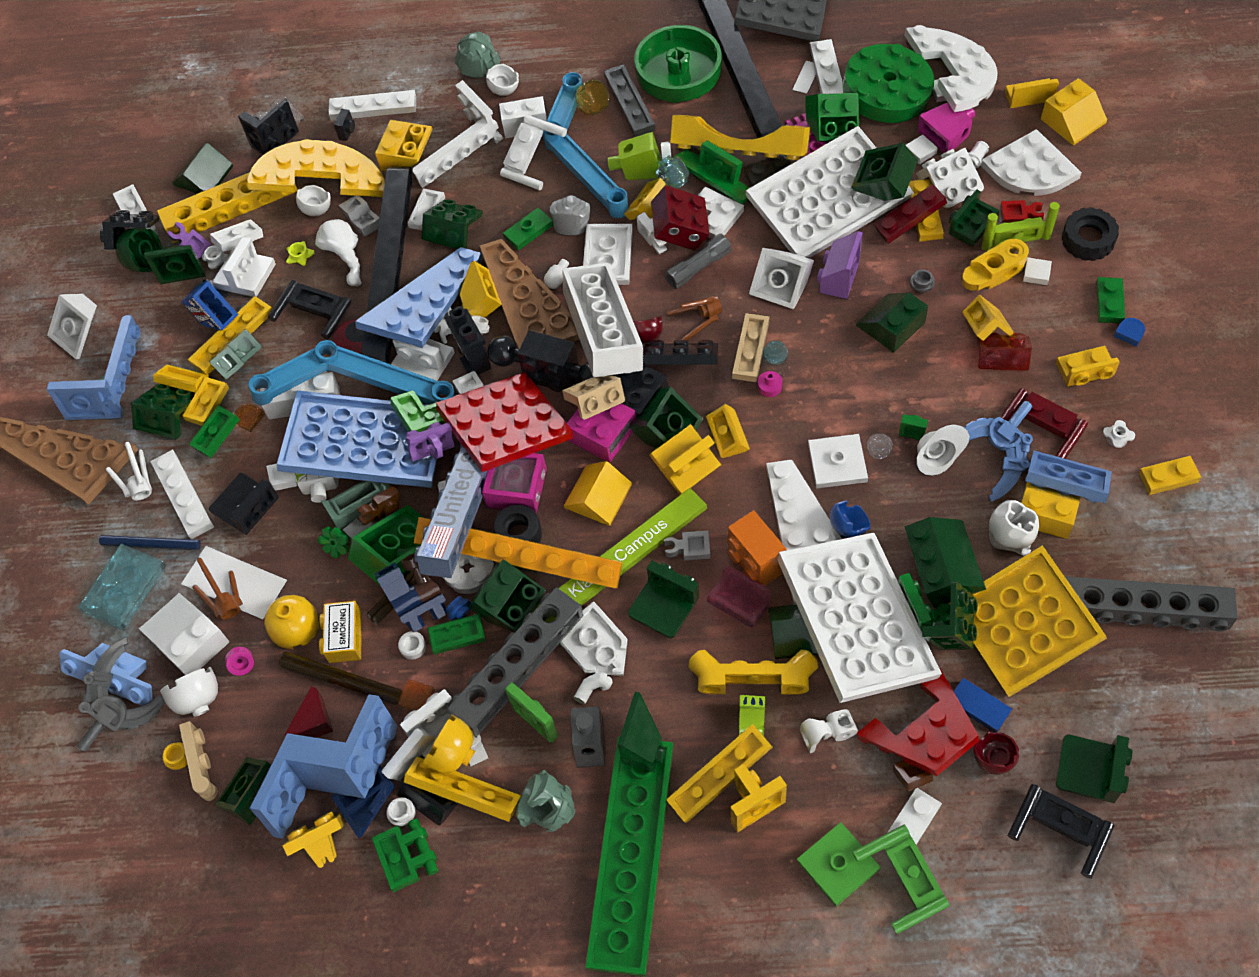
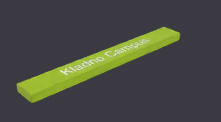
[532,488,707,623]

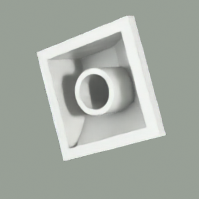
[749,248,814,309]
[47,294,97,359]

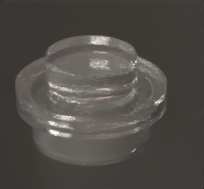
[867,434,893,459]

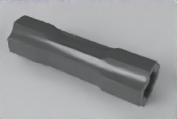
[664,234,731,289]

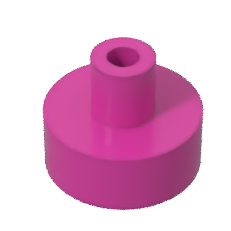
[758,371,782,397]
[225,647,254,676]

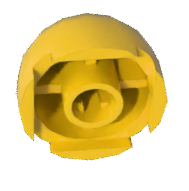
[264,595,319,649]
[422,714,476,773]

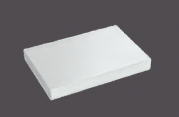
[583,224,633,285]

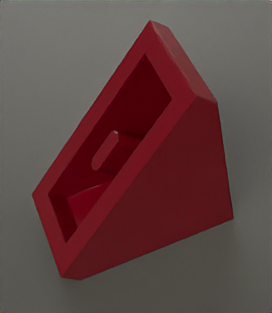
[284,686,333,738]

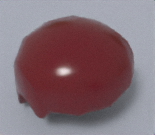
[633,316,663,343]
[973,731,1019,775]

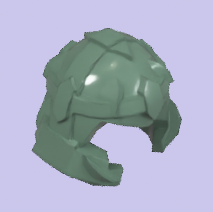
[454,31,501,78]
[516,769,576,832]

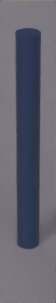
[99,535,201,550]

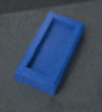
[954,678,1012,733]

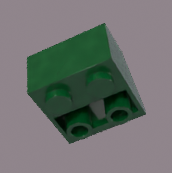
[467,559,546,632]

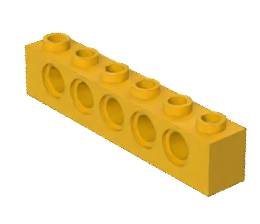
[157,172,298,243]

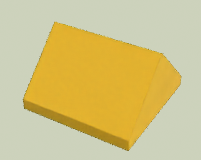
[564,461,632,526]

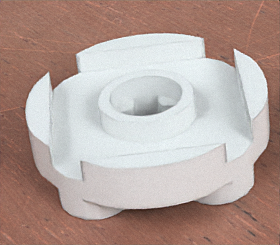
[443,554,494,594]

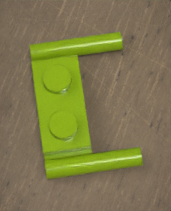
[981,202,1060,251]

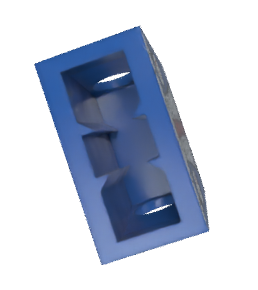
[181,281,238,330]

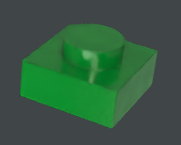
[899,414,928,440]

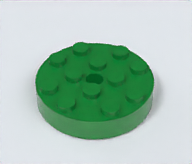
[634,25,722,103]
[842,44,934,123]

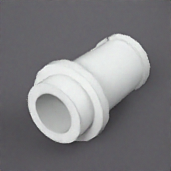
[968,141,989,168]

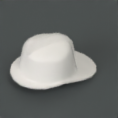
[917,425,969,476]

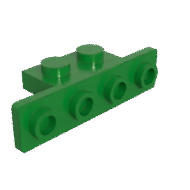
[673,140,750,204]

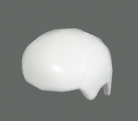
[486,64,519,96]
[296,185,330,216]

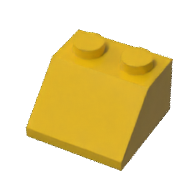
[1041,78,1107,146]
[1021,482,1080,539]

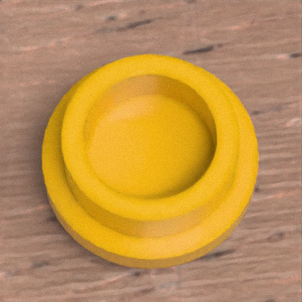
[163,742,187,770]

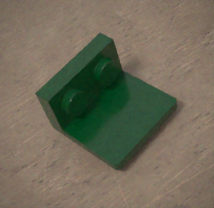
[131,384,195,440]
[922,582,978,650]

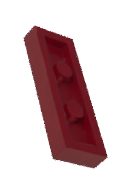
[874,184,947,244]

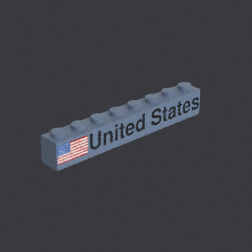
[415,444,488,578]

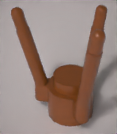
[666,295,722,340]
[192,558,243,620]

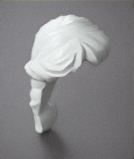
[315,219,362,287]

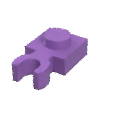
[167,222,211,260]

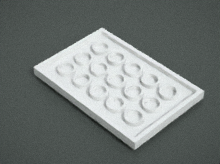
[746,126,914,258]
[777,533,942,703]

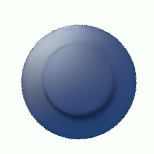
[446,596,470,621]

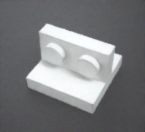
[212,237,276,297]
[391,339,455,381]

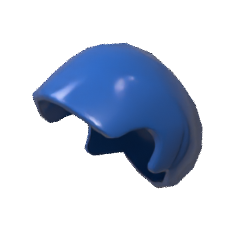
[830,500,870,538]

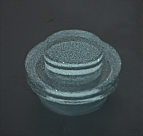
[763,341,788,365]

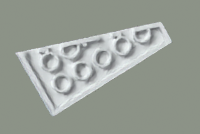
[766,460,841,605]

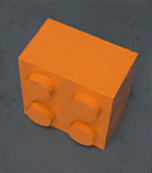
[727,510,787,589]

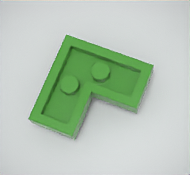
[391,390,446,432]

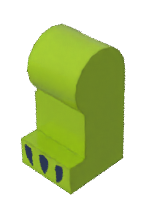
[739,695,765,736]

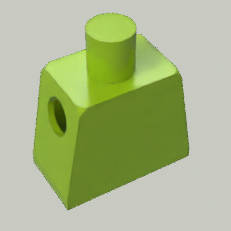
[608,132,663,180]

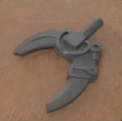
[77,637,165,752]

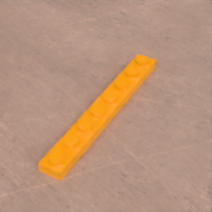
[414,517,623,588]

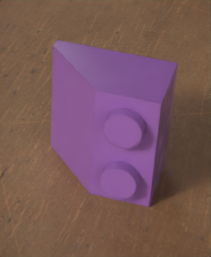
[817,231,863,299]

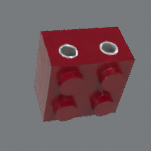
[651,185,709,251]

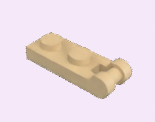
[179,721,218,801]

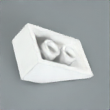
[139,593,229,675]

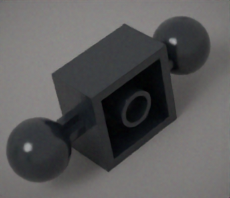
[487,330,593,392]

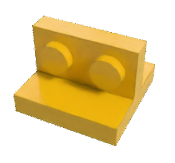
[649,424,721,495]
[731,764,787,833]

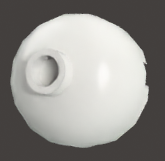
[160,667,218,717]

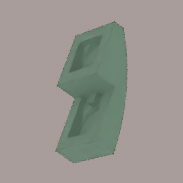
[209,328,262,379]

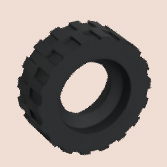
[1062,207,1119,261]

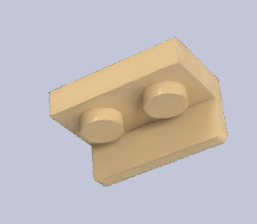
[562,375,625,420]

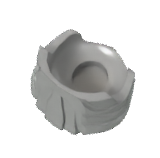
[550,195,590,235]

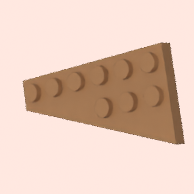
[480,239,580,348]
[0,417,139,505]

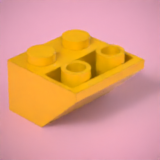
[375,120,432,172]

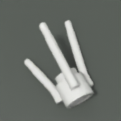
[106,442,152,501]

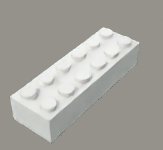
[562,263,643,377]

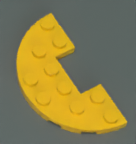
[247,139,385,197]

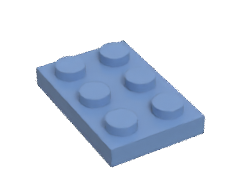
[1026,450,1112,503]

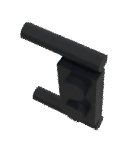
[268,280,351,339]
[1007,784,1115,879]

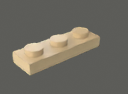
[732,313,770,382]

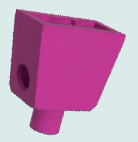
[917,102,975,154]

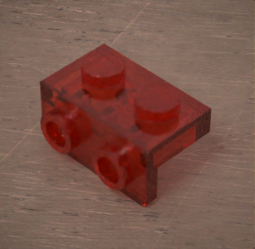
[977,332,1032,371]

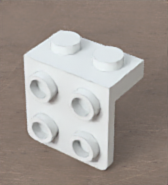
[916,148,984,209]
[400,689,481,758]

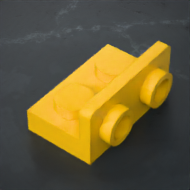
[1056,346,1120,387]

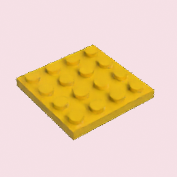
[948,545,1107,697]

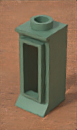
[321,480,390,531]

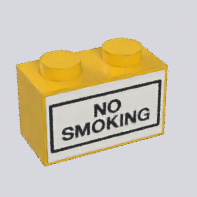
[319,601,362,663]

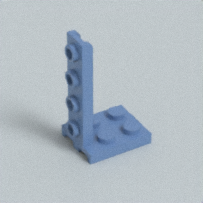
[47,315,141,420]

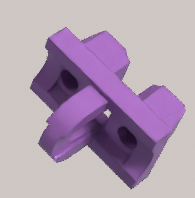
[406,422,454,461]

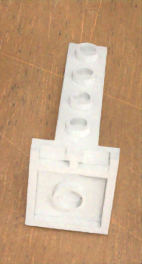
[413,80,503,188]

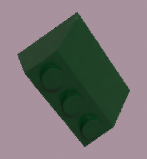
[904,517,986,608]

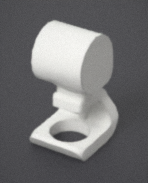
[800,709,858,753]

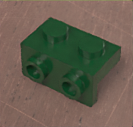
[948,189,1000,247]

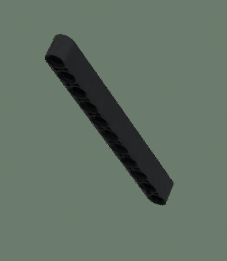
[697,0,782,138]
[361,167,412,364]

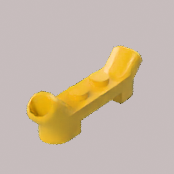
[688,649,818,694]

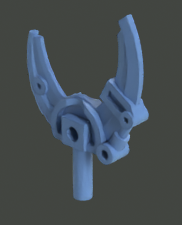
[964,401,1033,502]

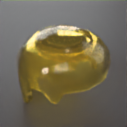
[575,79,609,116]

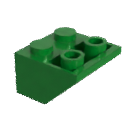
[805,93,859,141]

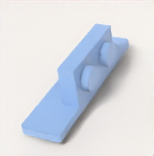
[59,643,152,706]

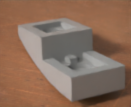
[338,196,380,237]

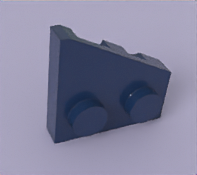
[331,765,395,838]

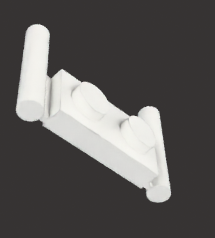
[500,115,567,190]

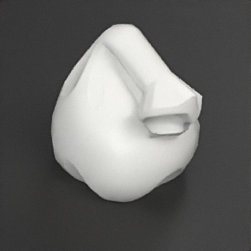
[989,500,1039,556]

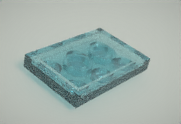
[78,544,167,630]

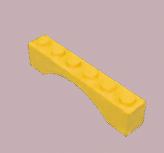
[670,115,810,160]

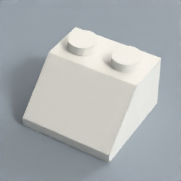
[499,96,547,139]

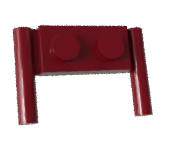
[1001,388,1088,459]

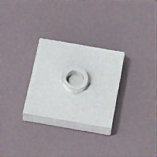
[808,434,868,489]

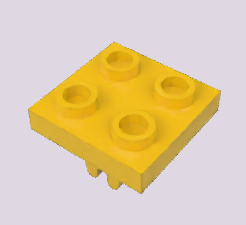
[282,811,346,868]

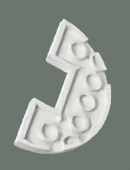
[904,25,998,112]

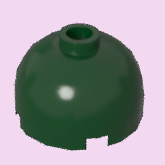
[115,228,162,273]

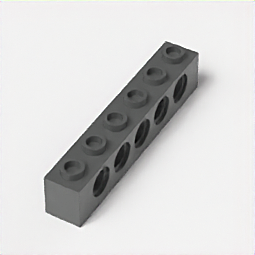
[1065,576,1238,632]
[447,587,584,738]

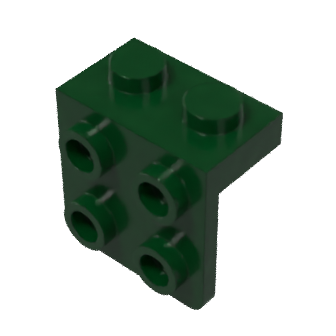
[422,199,483,249]
[628,560,700,639]
[1056,734,1133,803]

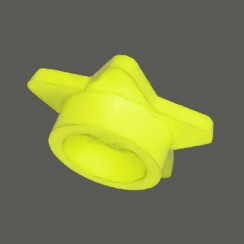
[286,241,315,266]

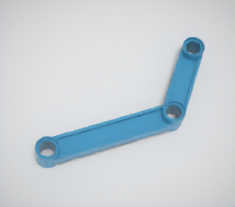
[542,72,628,218]
[249,340,454,405]

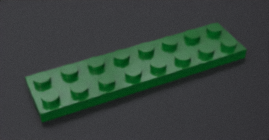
[585,737,674,977]

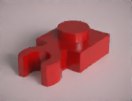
[1000,200,1044,223]

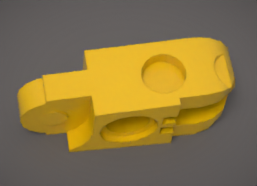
[961,239,1029,291]

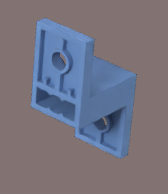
[250,695,398,838]

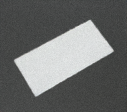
[181,546,287,619]

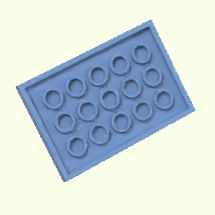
[277,390,437,488]

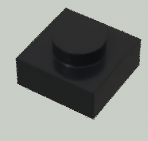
[334,109,355,141]

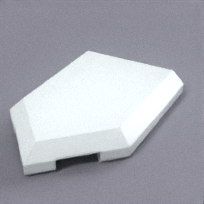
[560,602,628,676]

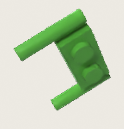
[852,824,950,934]

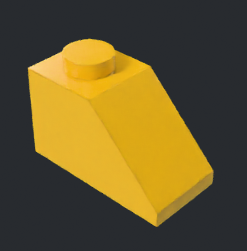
[459,261,502,318]

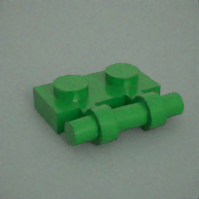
[372,819,439,893]

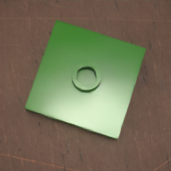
[505,682,558,743]
[797,822,881,907]

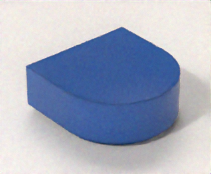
[1114,318,1145,347]

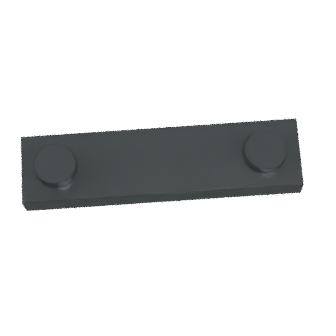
[604,64,655,137]

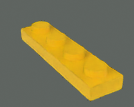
[188,296,272,375]
[666,724,773,823]
[404,757,521,822]

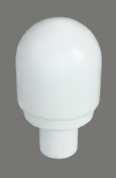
[544,259,569,289]

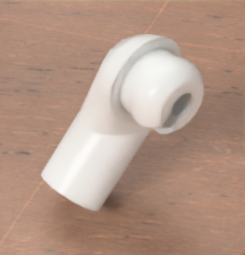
[573,671,613,704]

